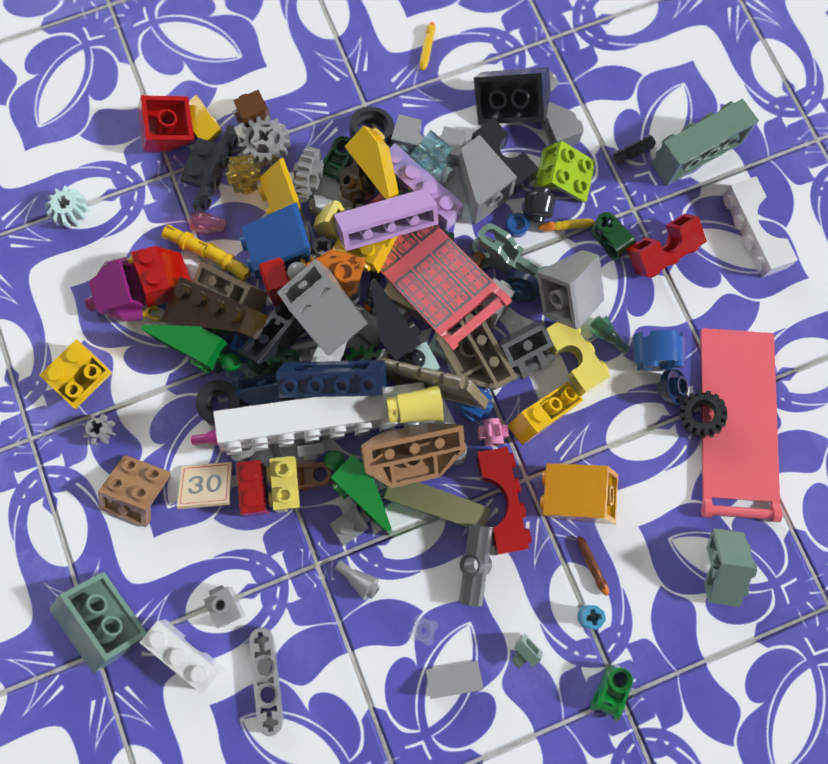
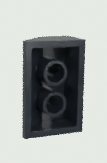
[473,67,551,125]

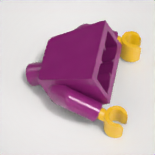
[84,255,161,323]

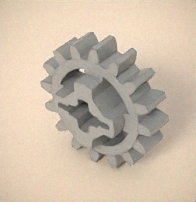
[239,116,291,167]
[293,146,324,200]

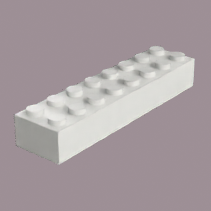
[214,382,425,455]

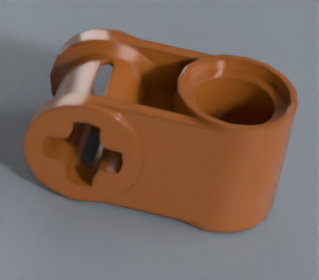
[296,462,334,492]

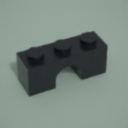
[471,118,539,195]

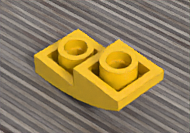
[189,95,223,141]

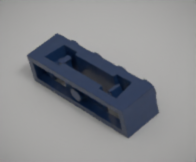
[276,360,387,398]

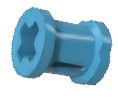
[577,605,606,630]

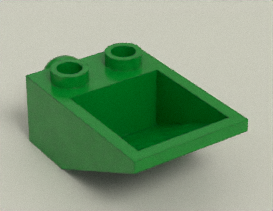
[141,325,241,374]
[324,450,393,536]

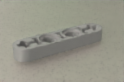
[249,627,284,736]

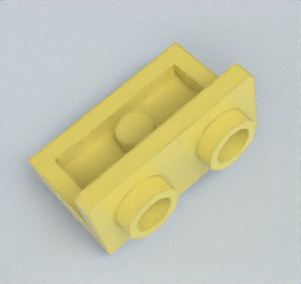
[267,456,300,513]

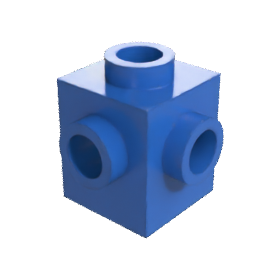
[453,386,494,422]

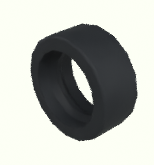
[349,106,394,146]

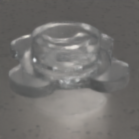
[409,615,439,646]

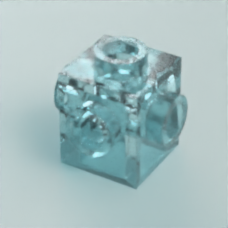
[409,129,453,175]

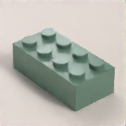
[651,98,759,186]

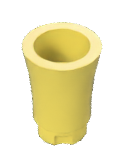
[386,385,444,423]

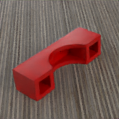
[476,447,532,555]

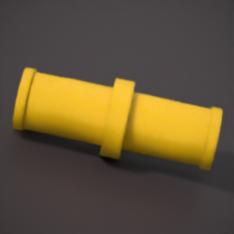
[162,224,209,258]
[204,243,251,281]

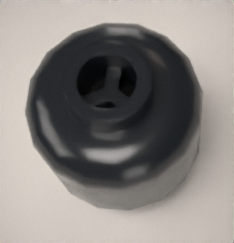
[523,187,556,223]

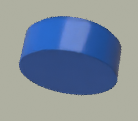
[505,212,530,238]

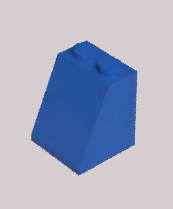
[239,203,311,280]

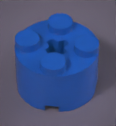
[633,330,686,371]

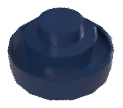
[505,271,539,303]
[657,369,688,406]

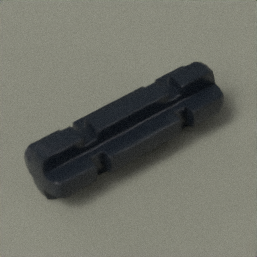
[612,135,656,165]

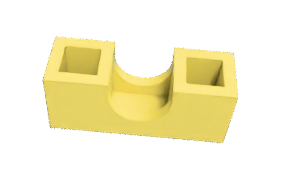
[546,322,610,397]

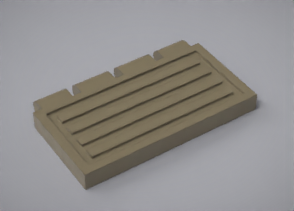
[380,358,489,410]

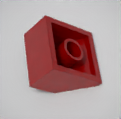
[138,95,194,152]
[131,246,191,308]

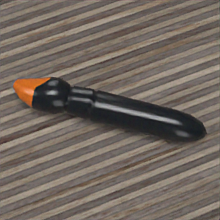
[364,271,381,313]

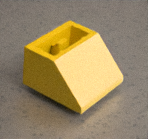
[39,339,112,409]

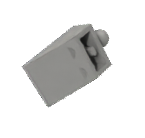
[277,259,368,356]

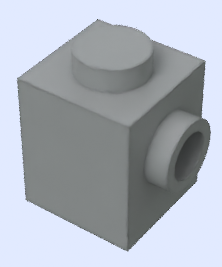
[203,585,246,629]

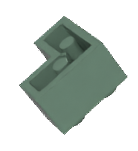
[704,528,757,607]

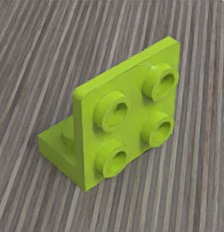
[534,140,595,203]

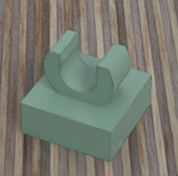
[511,633,543,669]

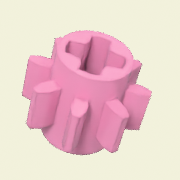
[478,418,509,447]

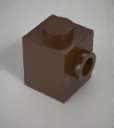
[232,89,271,128]

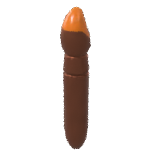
[577,536,609,596]

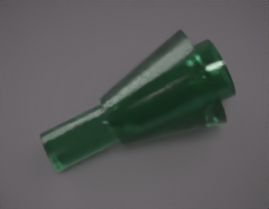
[589,315,630,354]

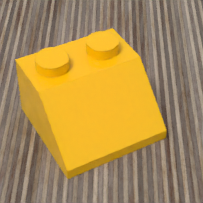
[258,158,304,221]

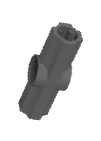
[459,524,493,607]

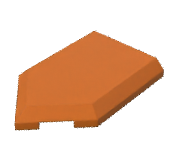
[305,249,366,297]

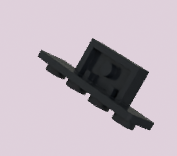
[180,125,238,217]

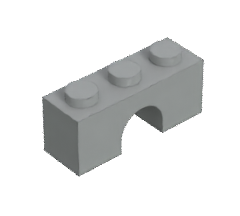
[391,114,467,167]

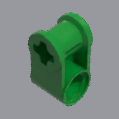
[591,664,633,721]

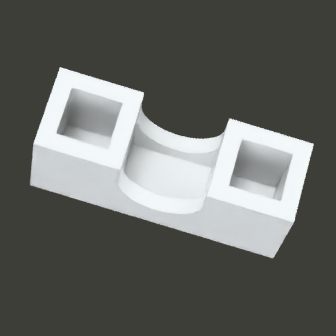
[140,619,226,694]

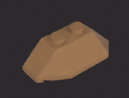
[361,423,465,488]

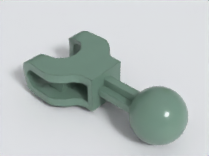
[470,224,548,296]

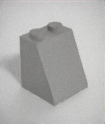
[458,135,517,225]
[537,250,604,330]

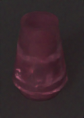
[190,210,226,234]

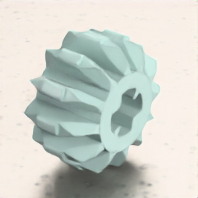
[45,186,89,229]

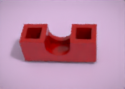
[627,213,707,278]

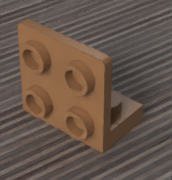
[98,455,170,528]

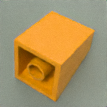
[540,463,619,525]

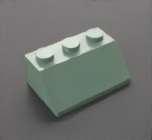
[49,572,147,674]

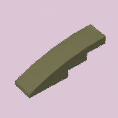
[383,482,491,529]

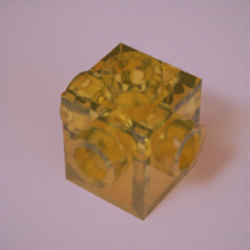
[226,154,262,194]

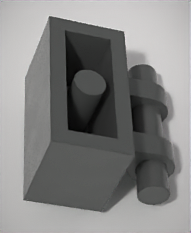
[497,323,555,382]

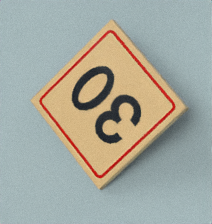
[177,462,233,509]

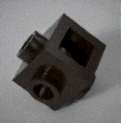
[340,163,375,204]

